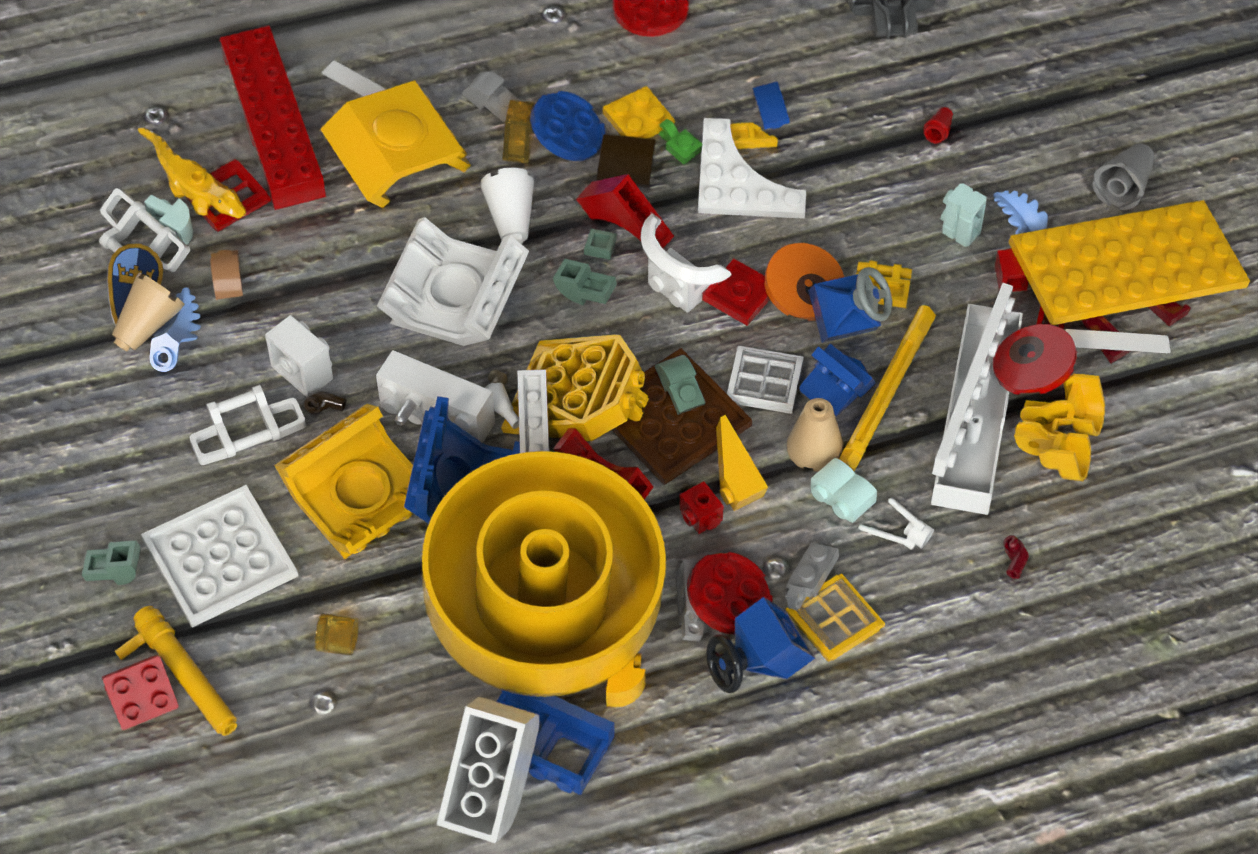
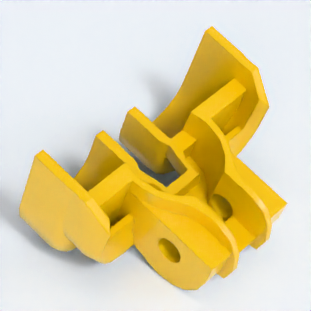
[1014,373,1105,481]

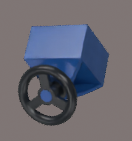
[706,597,815,693]

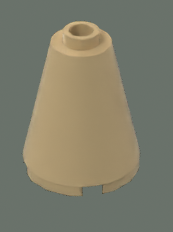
[112,272,185,352]
[787,398,844,472]

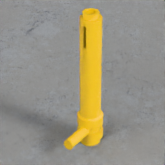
[115,605,237,736]

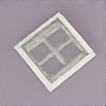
[727,346,804,414]

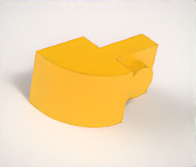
[606,653,645,707]

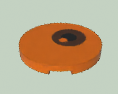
[764,243,844,321]

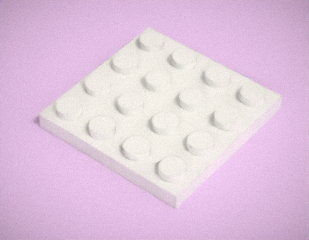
[141,485,298,628]

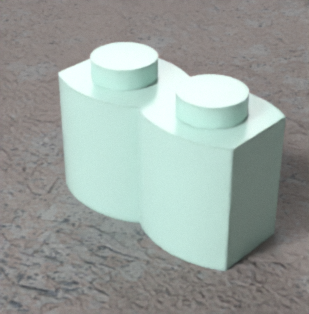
[811,458,877,523]

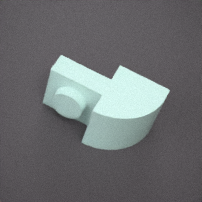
[145,195,193,245]

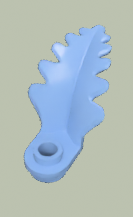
[993,190,1048,234]
[150,287,201,372]

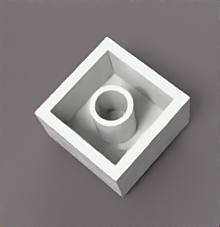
[265,315,333,398]

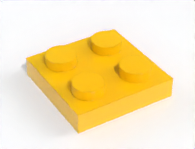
[603,86,675,139]

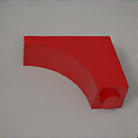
[576,174,674,248]

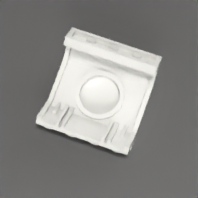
[377,217,529,346]

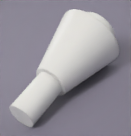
[485,383,519,429]

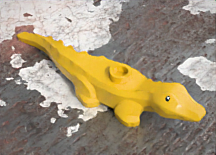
[138,127,246,219]

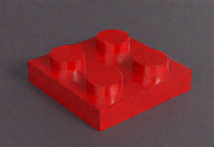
[702,258,770,326]

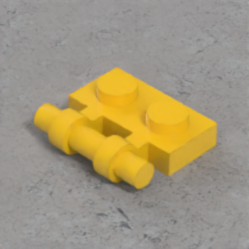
[856,260,912,308]

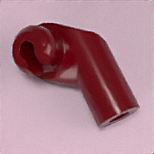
[1003,535,1029,579]

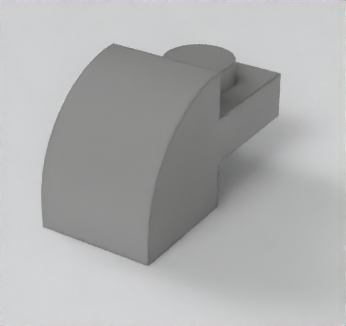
[462,72,522,122]

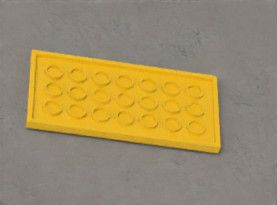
[1008,200,1250,325]

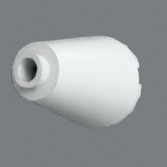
[481,168,534,244]

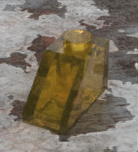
[502,100,535,163]

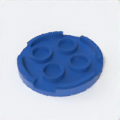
[530,91,606,161]

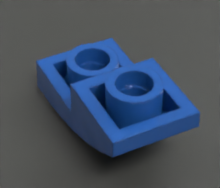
[752,81,790,129]

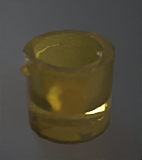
[315,613,359,656]

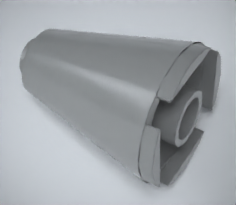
[1093,143,1155,210]

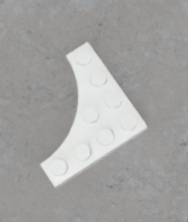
[698,118,806,219]

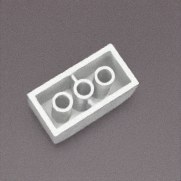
[437,697,539,843]

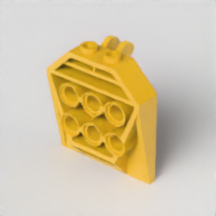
[501,335,649,441]

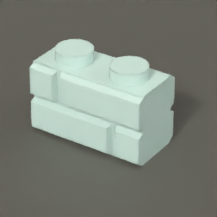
[941,183,987,247]

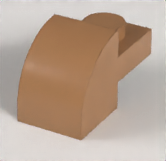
[210,250,243,300]

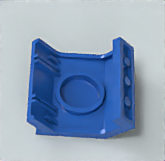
[404,396,520,524]

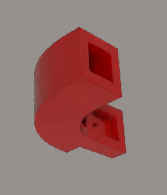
[553,428,654,500]

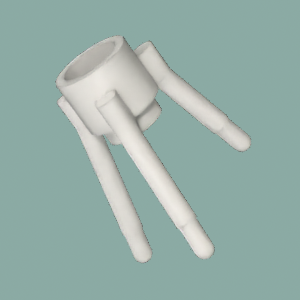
[858,498,934,550]

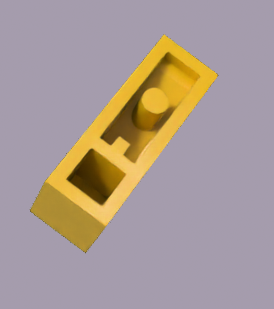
[716,415,768,511]

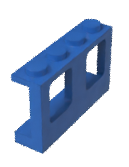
[496,690,615,795]

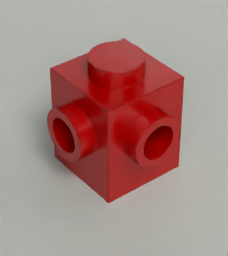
[680,481,724,534]

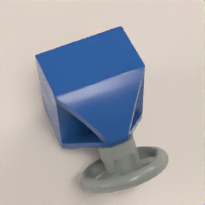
[808,267,892,343]

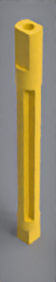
[839,305,936,472]

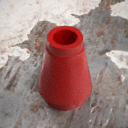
[924,107,953,143]

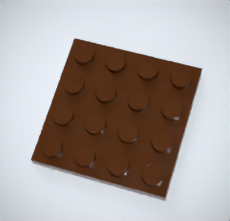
[612,348,752,485]

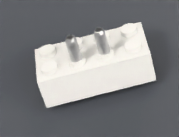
[376,350,495,443]

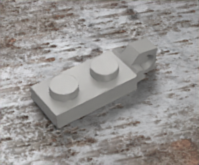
[785,542,839,611]
[676,559,704,642]

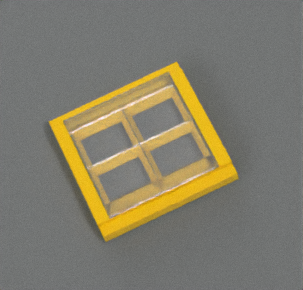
[785,573,885,662]

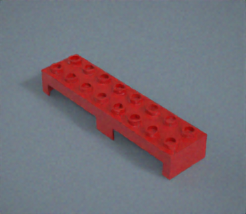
[220,25,326,210]

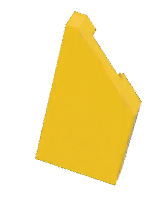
[730,122,778,149]

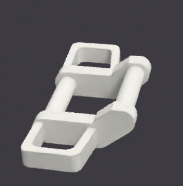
[99,188,190,272]
[190,385,306,465]

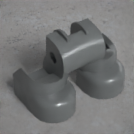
[846,0,936,40]

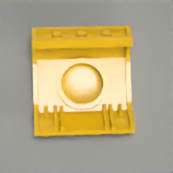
[320,80,471,208]
[274,404,413,559]

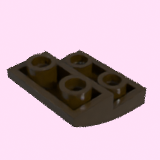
[596,134,656,188]

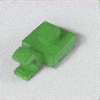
[659,119,702,165]

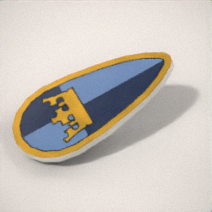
[107,244,163,326]

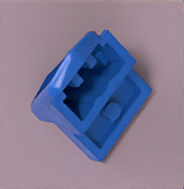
[800,343,876,417]

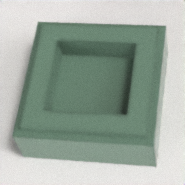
[584,228,617,260]

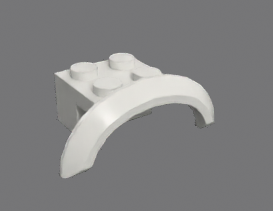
[641,213,731,313]

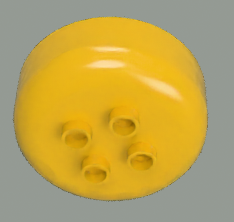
[422,451,666,697]

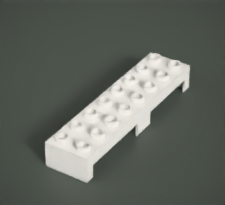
[931,304,1023,515]

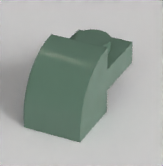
[553,259,617,305]
[654,355,706,415]
[82,540,141,585]

